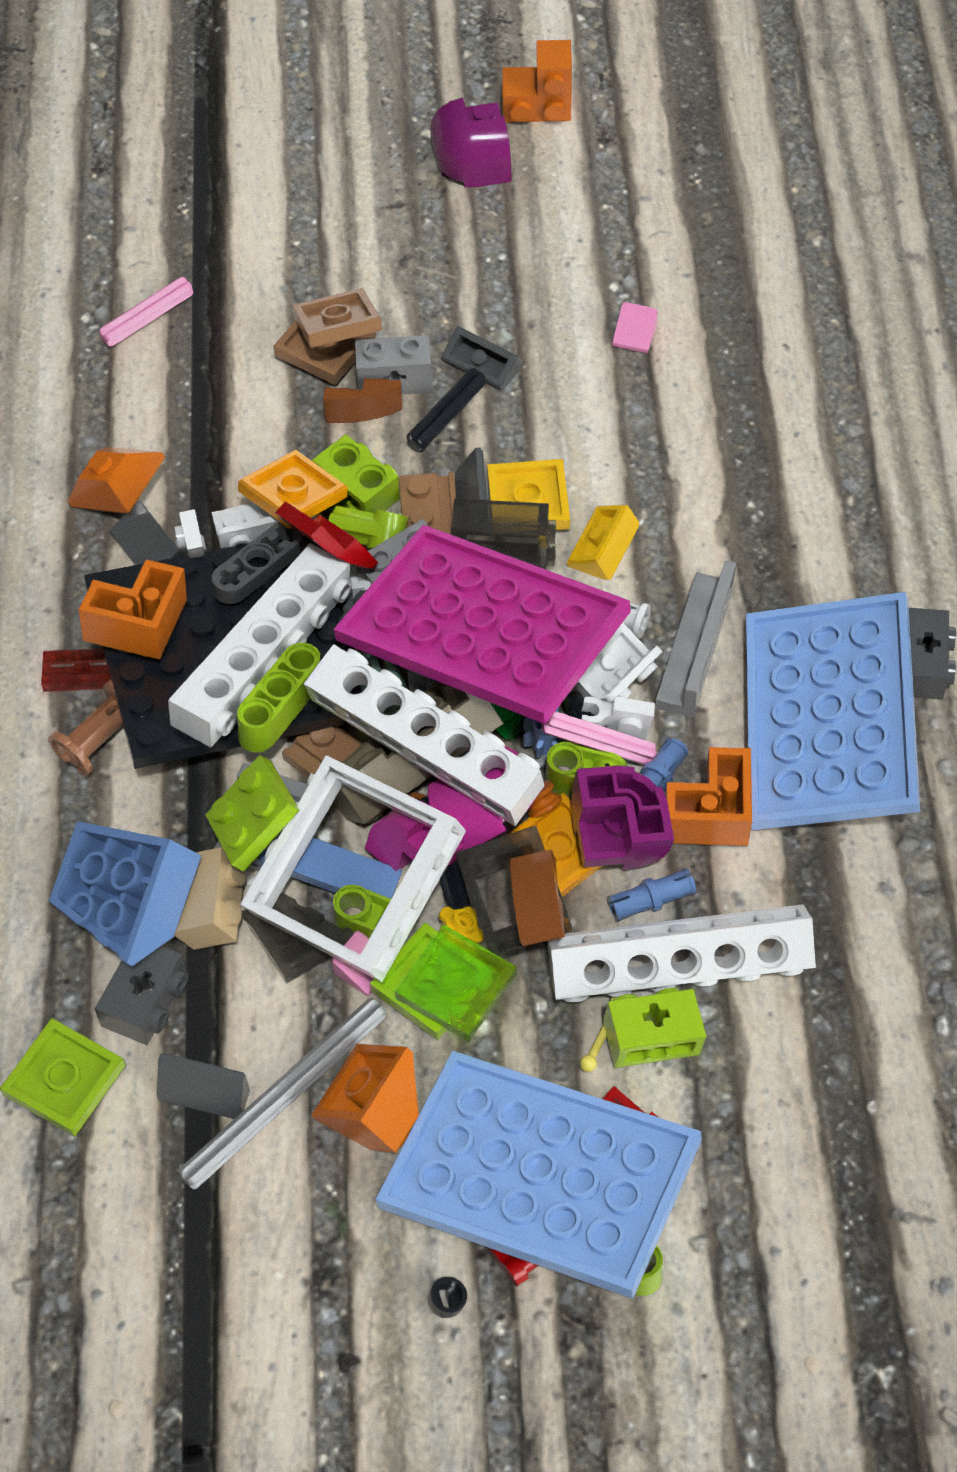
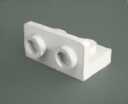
[211,503,279,549]

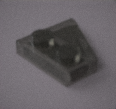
[242,892,355,984]

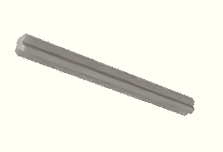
[178,998,386,1189]

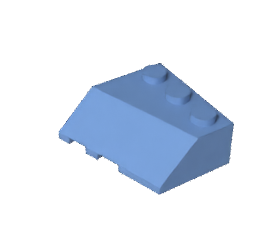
[49,821,201,966]

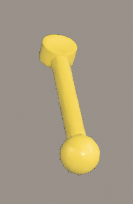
[579,997,616,1072]

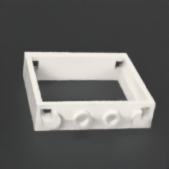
[240,755,466,983]

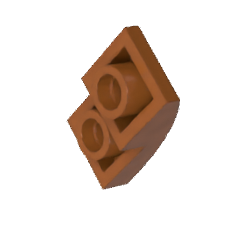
[323,378,403,423]
[510,849,565,946]

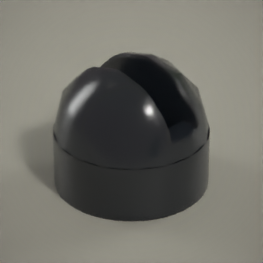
[428,1277,467,1318]

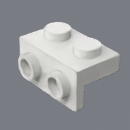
[574,623,663,703]

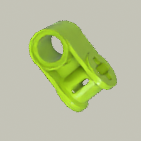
[545,742,627,796]
[333,884,403,948]

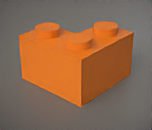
[502,40,572,122]
[79,559,187,659]
[666,747,752,846]

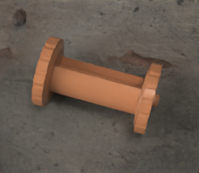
[48,679,123,777]

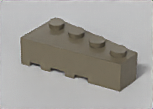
[334,681,503,824]

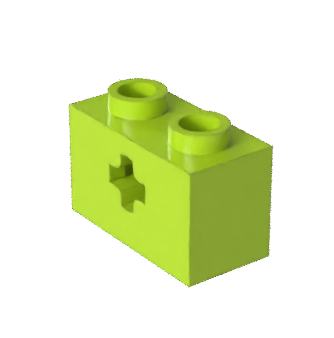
[603,988,707,1068]

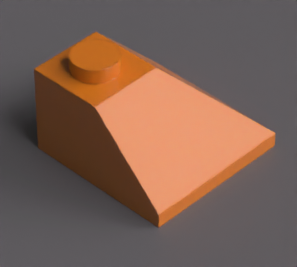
[67,447,165,513]
[311,1044,419,1153]

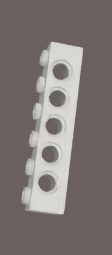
[168,543,352,747]
[304,644,544,826]
[547,904,816,1002]

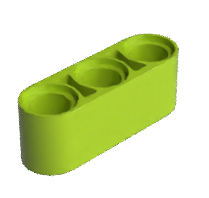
[237,643,320,752]

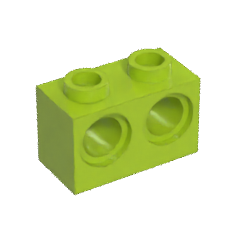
[312,434,400,513]

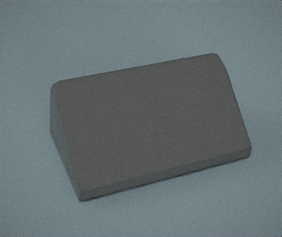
[441,325,525,390]
[455,447,489,533]
[110,501,181,565]
[156,1053,250,1119]

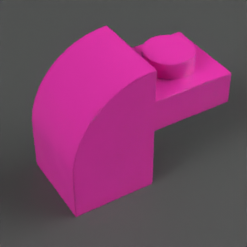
[365,800,465,871]

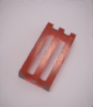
[41,648,110,692]

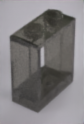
[451,498,556,570]
[456,825,573,958]

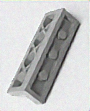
[655,560,736,718]

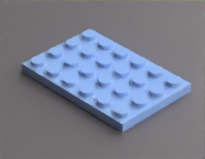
[746,592,920,830]
[375,1051,702,1299]

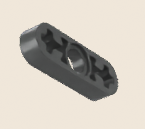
[212,522,303,604]

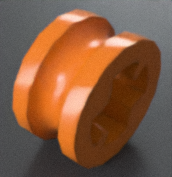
[528,780,562,818]

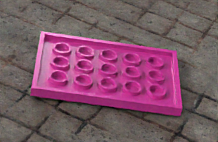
[333,525,631,724]

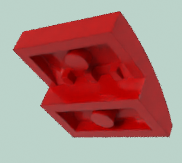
[275,501,378,568]

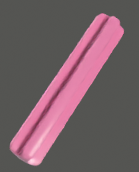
[99,277,193,347]
[541,711,657,765]

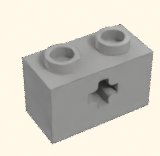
[355,335,433,395]

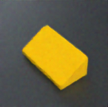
[566,505,639,580]

